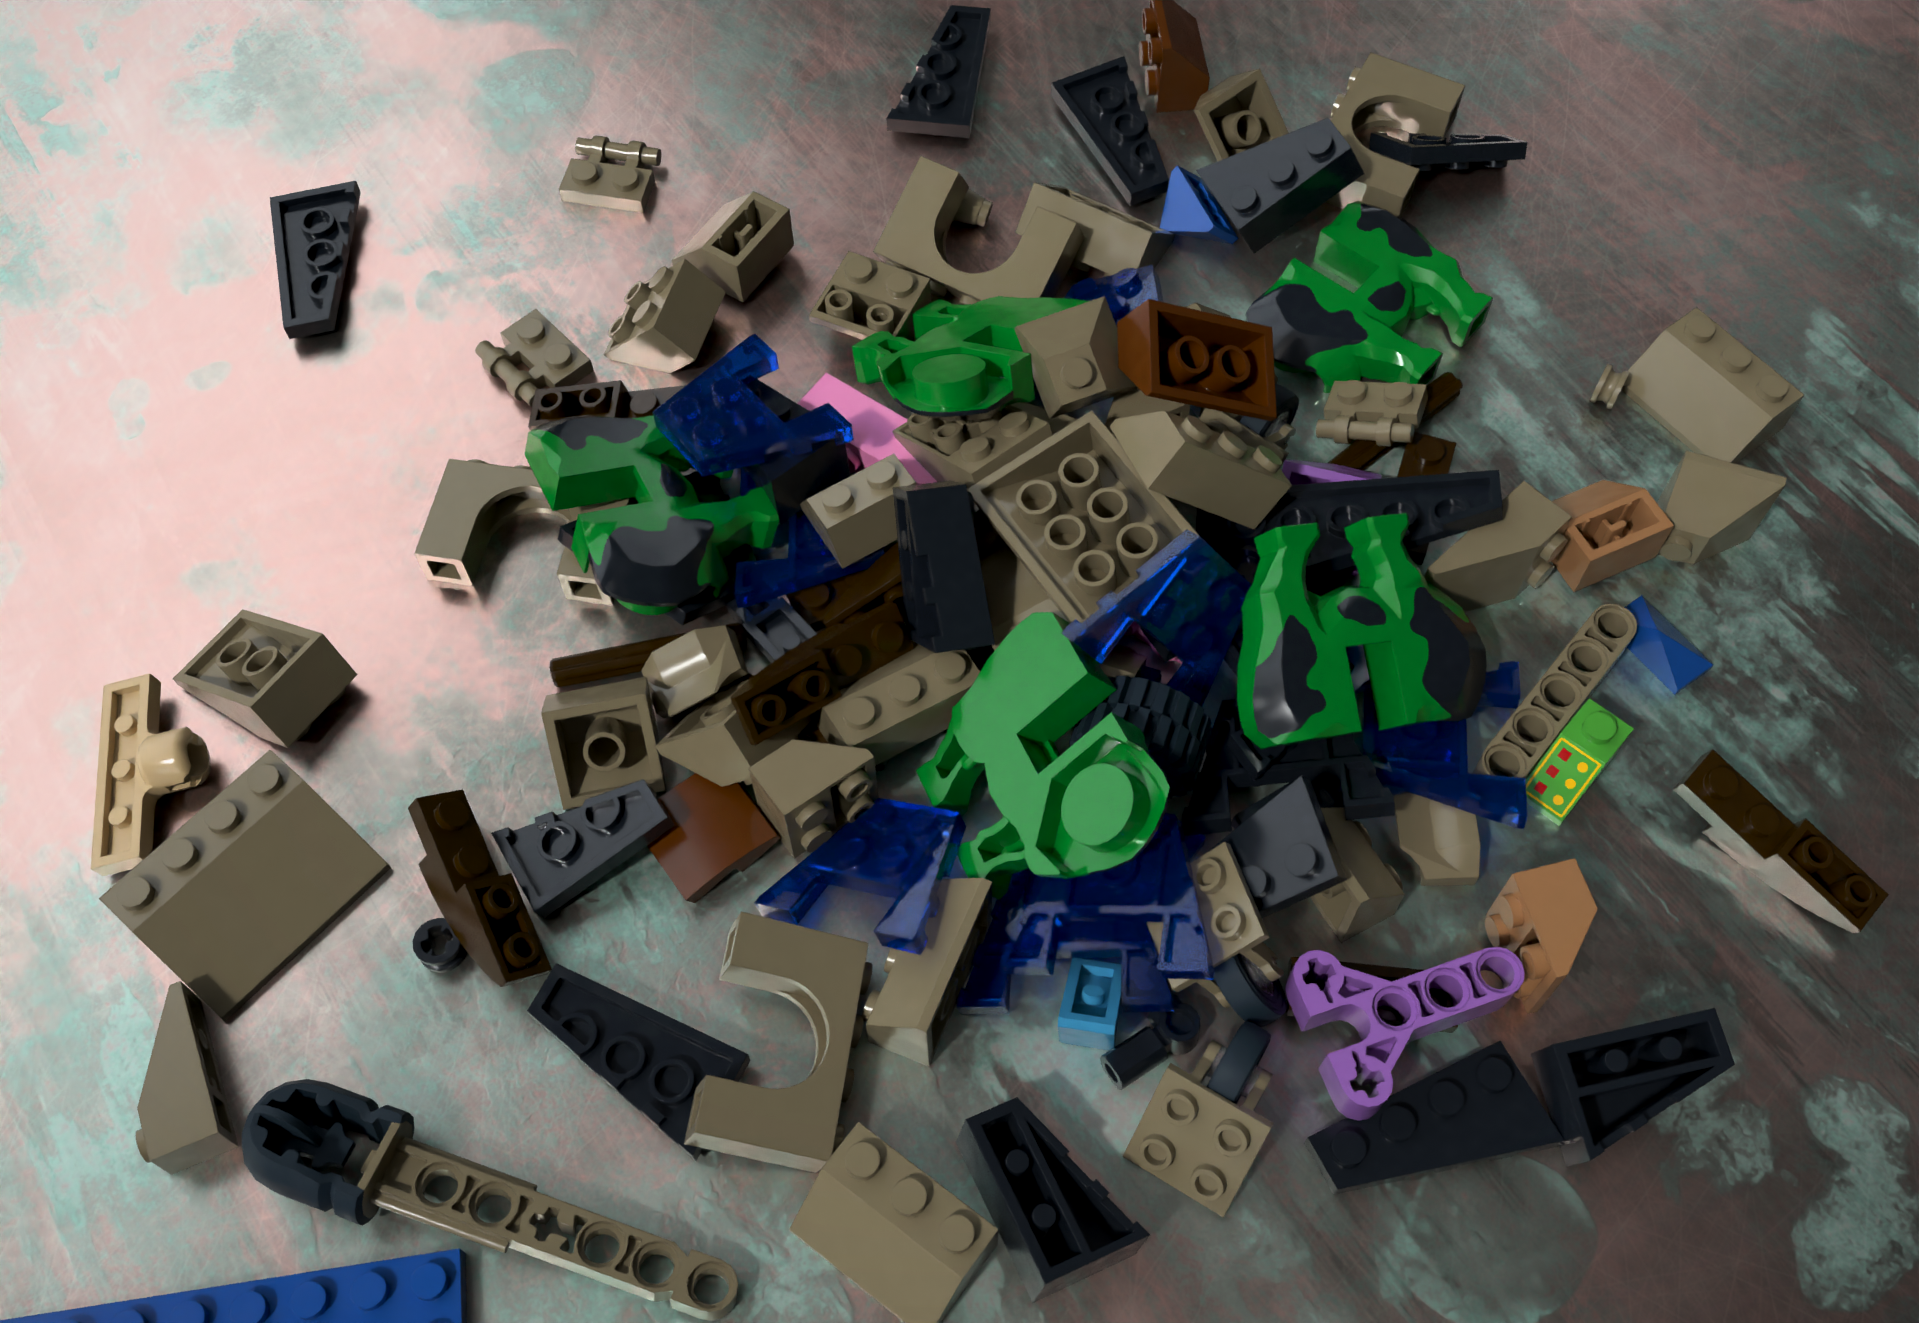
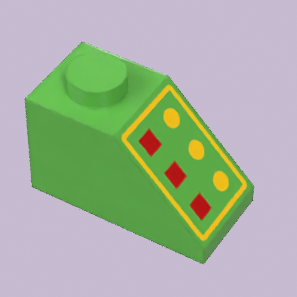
[1516,698,1634,826]

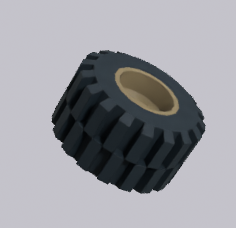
[1069,676,1212,799]

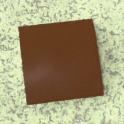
[647,773,782,903]

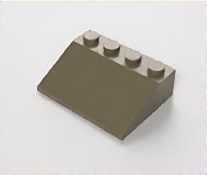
[967,410,1212,638]
[99,750,391,1022]

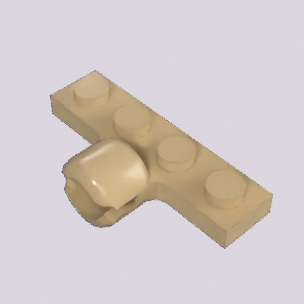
[90,673,211,876]

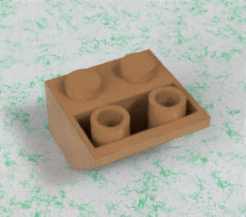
[1551,480,1674,592]
[1485,858,1598,1014]

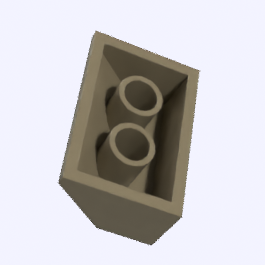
[1015,182,1176,289]
[1621,307,1804,464]
[1110,410,1292,530]
[810,641,980,766]
[862,878,992,1067]
[789,1122,999,1323]

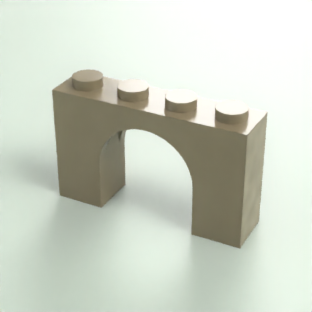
[1325,52,1465,217]
[873,156,1085,305]
[414,459,638,606]
[684,911,873,1173]

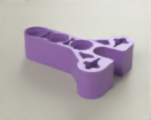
[1285,947,1525,1120]

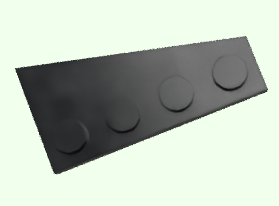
[1304,1041,1565,1195]

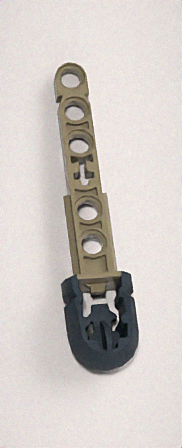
[242,1079,738,1321]

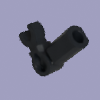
[1100,964,1201,1090]

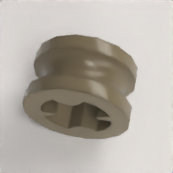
[1589,363,1630,410]

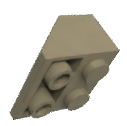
[671,191,794,302]
[809,251,931,342]
[603,259,726,373]
[748,739,879,859]

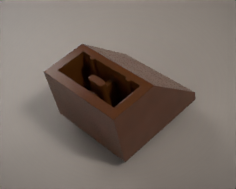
[1139,0,1210,113]

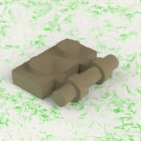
[559,135,662,213]
[475,309,594,407]
[1316,380,1428,446]

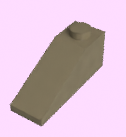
[135,981,239,1175]

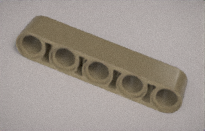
[1470,603,1637,806]

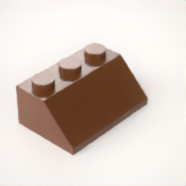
[1117,299,1277,421]

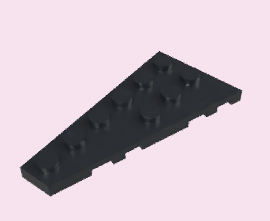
[1193,470,1503,610]

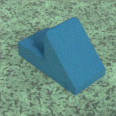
[1057,957,1126,1051]

